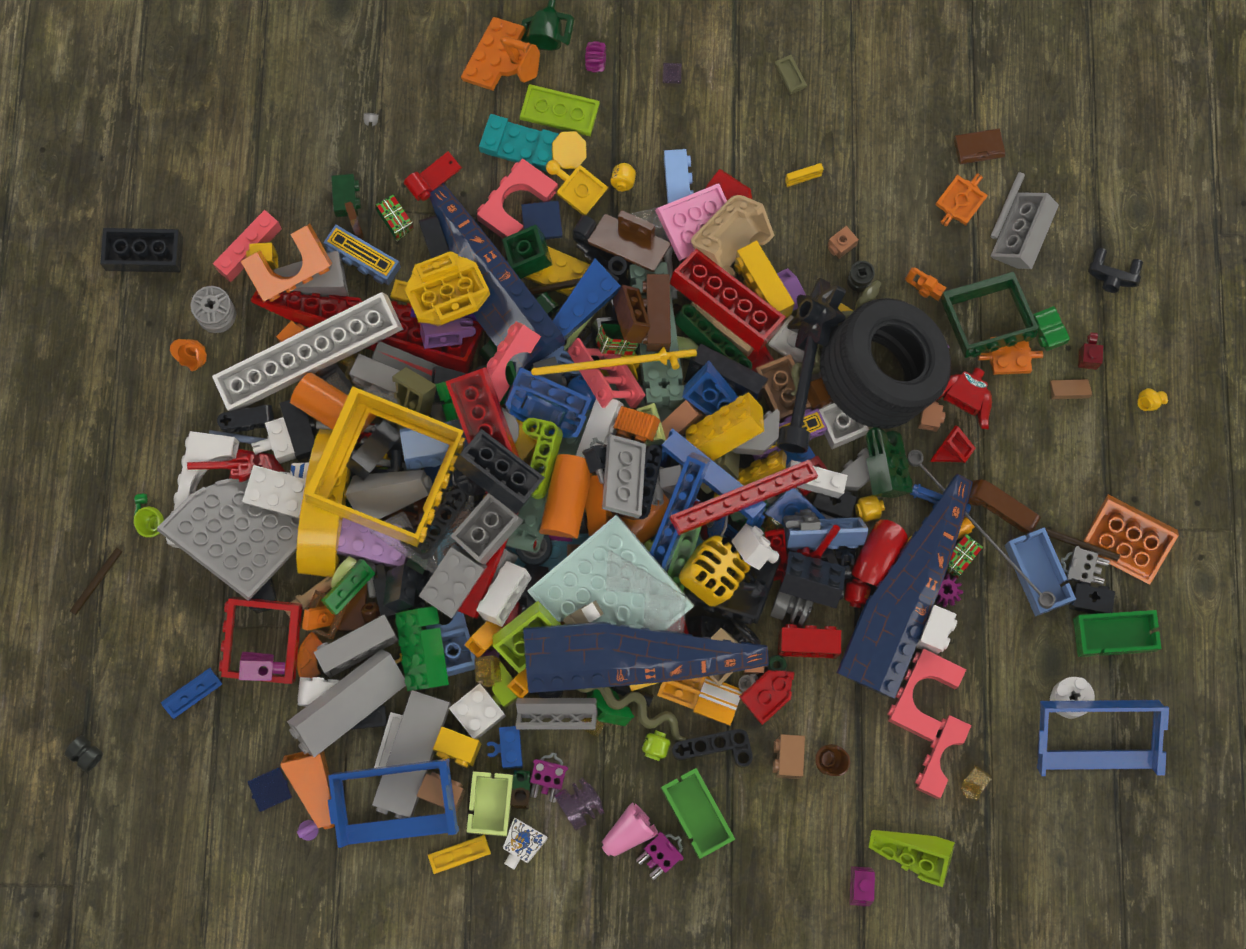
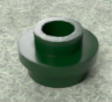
[767,655,787,671]

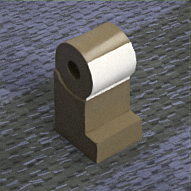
[563,600,604,625]

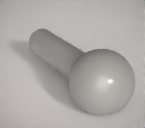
[366,561,376,598]

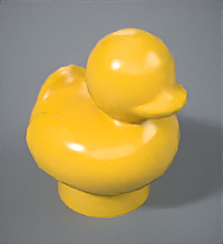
[1137,388,1168,411]

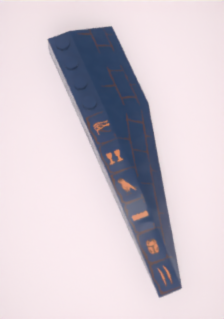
[430,183,566,374]
[836,474,973,699]
[523,622,769,693]

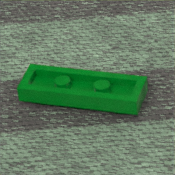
[321,559,376,615]

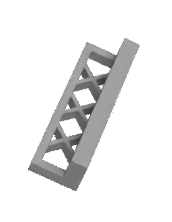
[516,698,598,729]

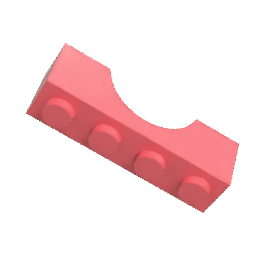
[213,210,282,282]
[487,321,541,402]
[915,715,971,799]

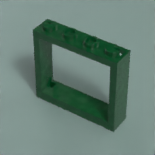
[941,272,1039,358]

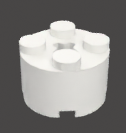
[298,677,340,707]
[1050,677,1095,719]

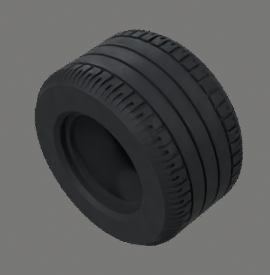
[820,298,951,429]

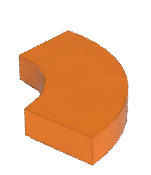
[297,631,323,681]

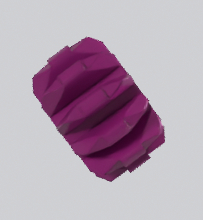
[585,41,606,73]
[936,574,963,608]

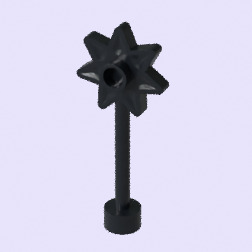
[777,278,846,453]

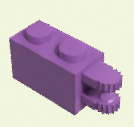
[420,317,476,349]

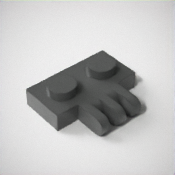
[783,509,821,531]

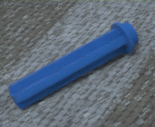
[910,484,971,515]

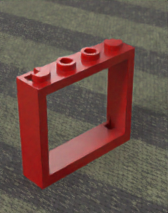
[219,597,303,684]

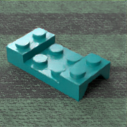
[479,114,559,172]

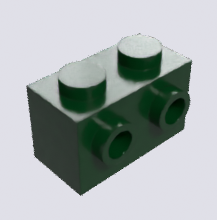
[331,174,361,217]

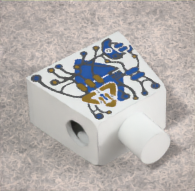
[503,818,548,870]

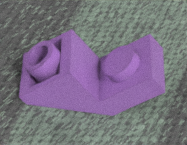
[777,268,806,310]

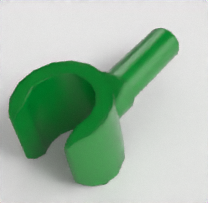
[133,493,148,520]

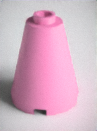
[602,803,658,857]

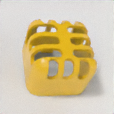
[679,536,751,607]

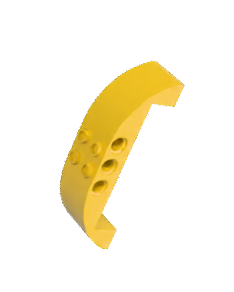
[296,429,359,578]

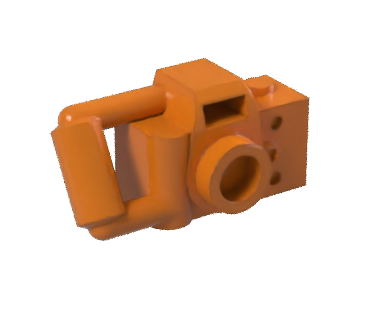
[905,267,946,301]

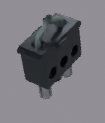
[582,437,607,484]

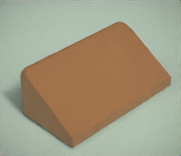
[1050,379,1092,399]

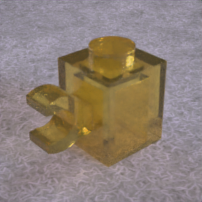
[475,655,501,687]

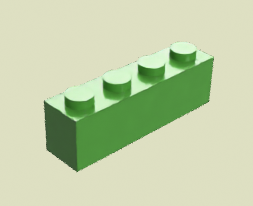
[668,526,701,591]

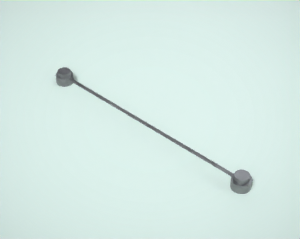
[907,450,1055,609]

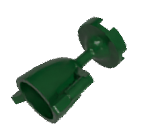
[521,0,574,51]

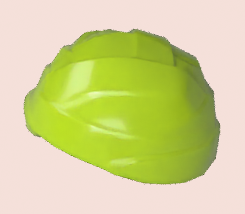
[134,506,164,538]

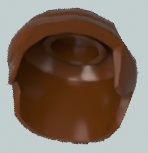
[816,744,850,776]

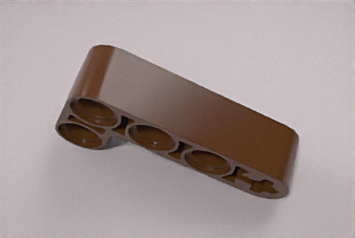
[968,479,1041,534]

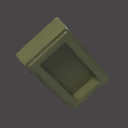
[774,55,807,95]

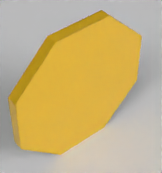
[552,131,586,169]

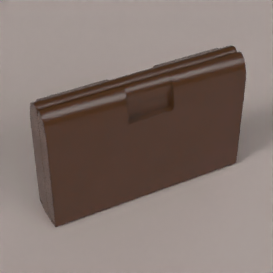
[954,128,1005,165]
[333,583,368,632]

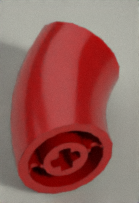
[851,520,908,586]

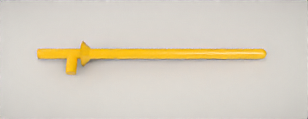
[531,347,697,376]

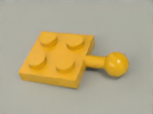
[546,160,608,215]

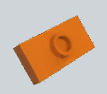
[302,606,335,631]

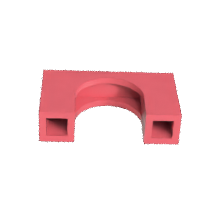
[477,159,558,239]
[887,649,966,742]

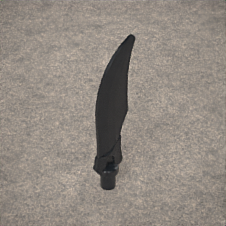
[575,241,629,286]

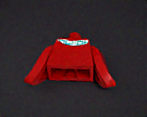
[936,368,992,430]

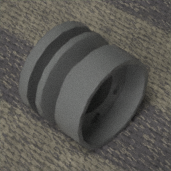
[770,588,814,628]

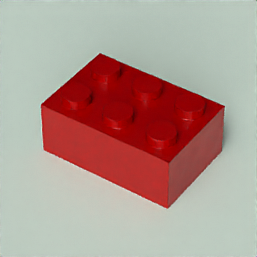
[778,624,841,659]

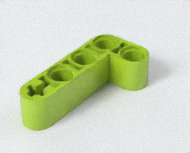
[522,418,563,499]

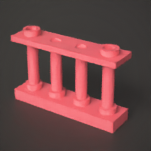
[567,338,646,408]

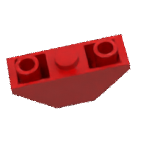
[763,528,787,581]

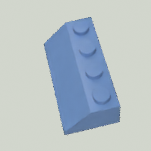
[399,420,468,470]
[784,517,868,551]

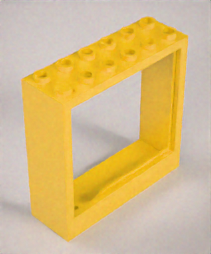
[305,386,466,547]

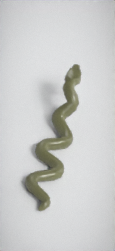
[791,280,881,396]
[577,687,686,742]

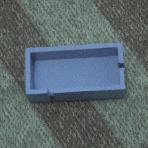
[1004,527,1076,617]

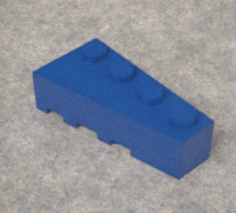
[553,259,621,340]
[683,361,738,416]

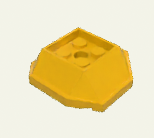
[405,251,490,326]

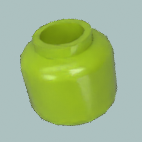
[642,730,671,761]

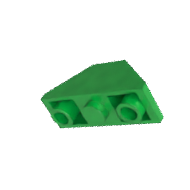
[587,687,635,726]

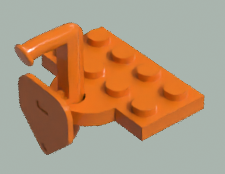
[461,17,540,91]

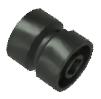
[847,260,875,292]
[64,735,104,773]

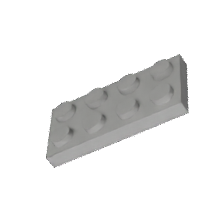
[602,434,646,518]

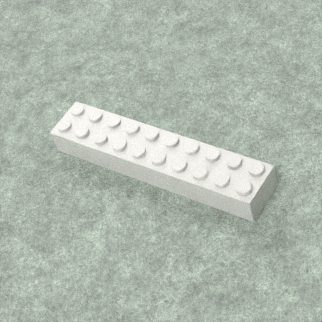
[212,292,403,411]

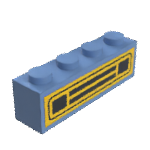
[323,225,401,285]

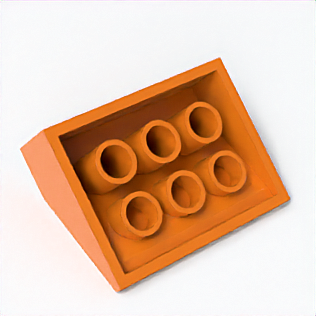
[1080,494,1179,585]

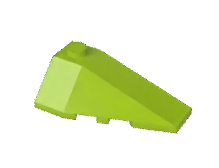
[869,830,955,887]

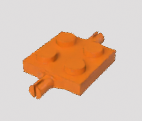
[936,174,988,226]
[978,337,1043,375]

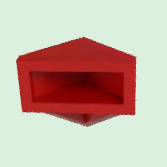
[930,425,976,463]

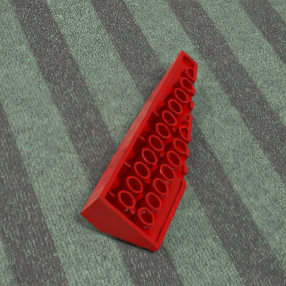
[251,290,483,374]

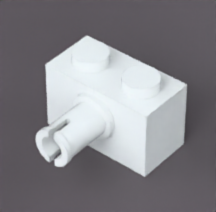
[251,417,296,464]
[731,524,779,570]

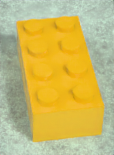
[734,240,795,318]
[686,392,764,461]

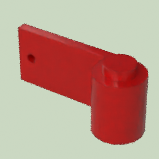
[404,151,462,201]

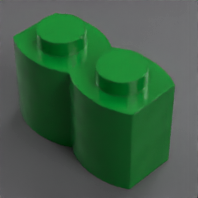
[1033,306,1070,351]

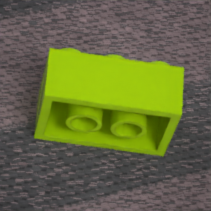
[493,601,561,673]

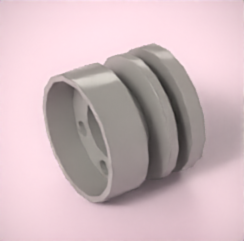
[191,286,237,333]

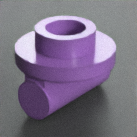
[297,820,319,840]

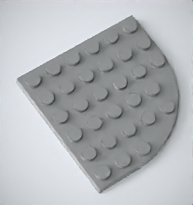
[157,478,299,601]

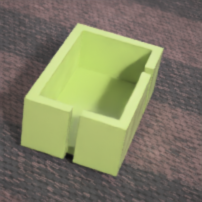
[467,771,513,837]

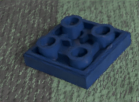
[521,201,563,240]

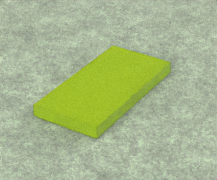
[520,84,600,137]

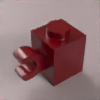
[1078,332,1104,370]

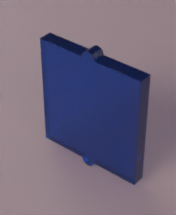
[248,767,292,812]

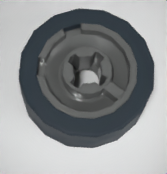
[515,535,552,565]

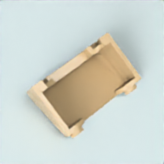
[691,195,775,277]

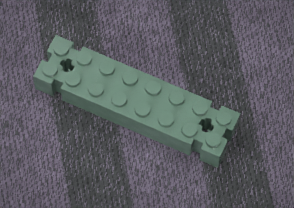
[628,262,686,411]

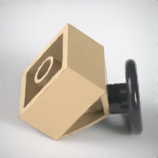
[709,617,761,686]

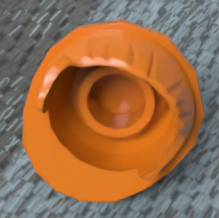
[170,339,207,371]

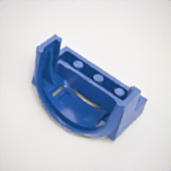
[504,367,592,438]

